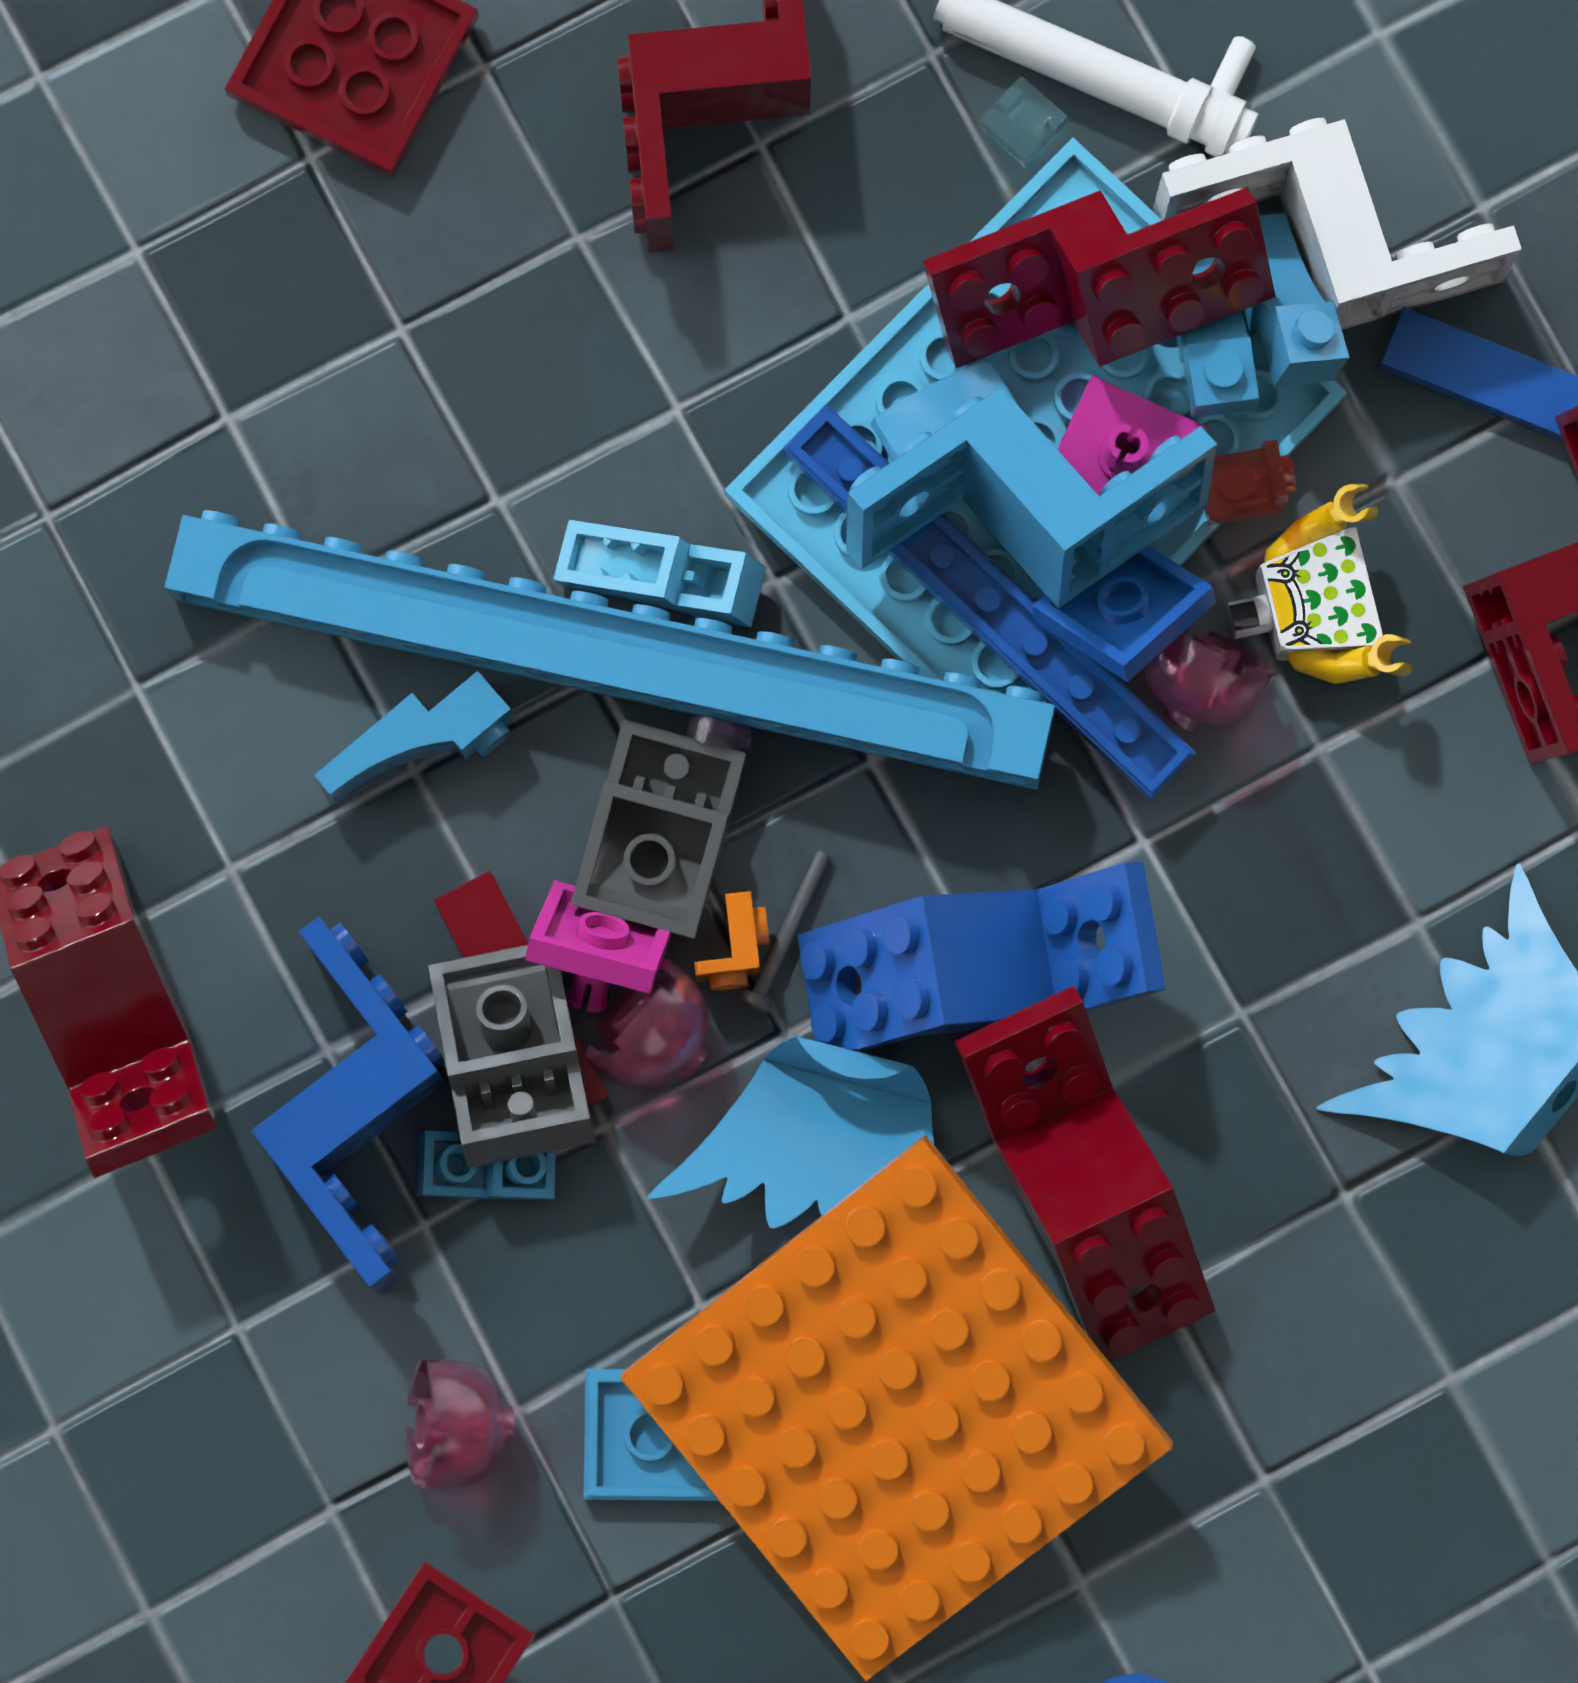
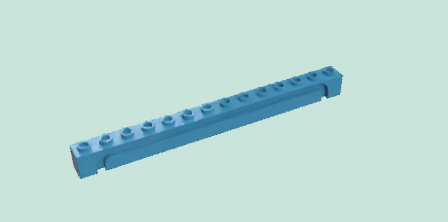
[164,510,1055,790]

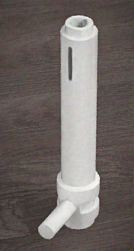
[933,0,1259,157]

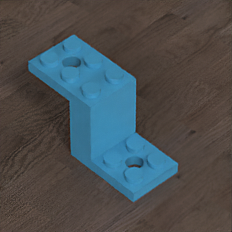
[846,387,1217,609]

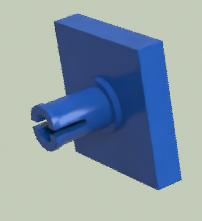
[1032,545,1216,682]

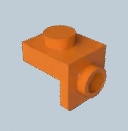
[694,891,770,991]

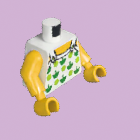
[1226,484,1413,684]

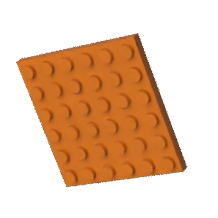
[620,1135,1174,1681]

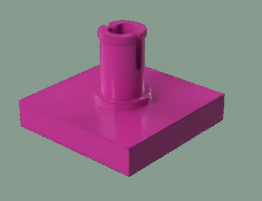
[1057,375,1207,545]
[525,880,673,1013]

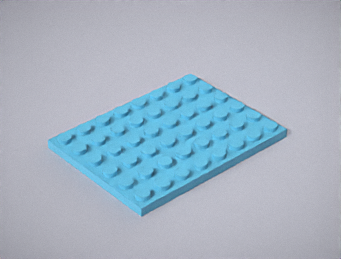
[724,138,1348,703]

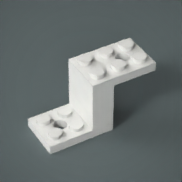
[1153,118,1522,330]

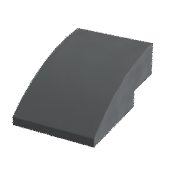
[571,719,749,938]
[428,945,595,1168]

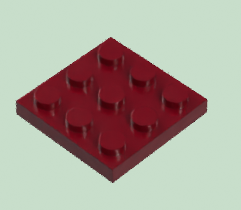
[224,0,479,178]

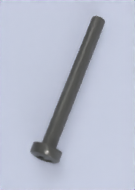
[739,850,831,1013]

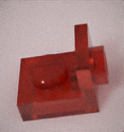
[1204,439,1296,526]

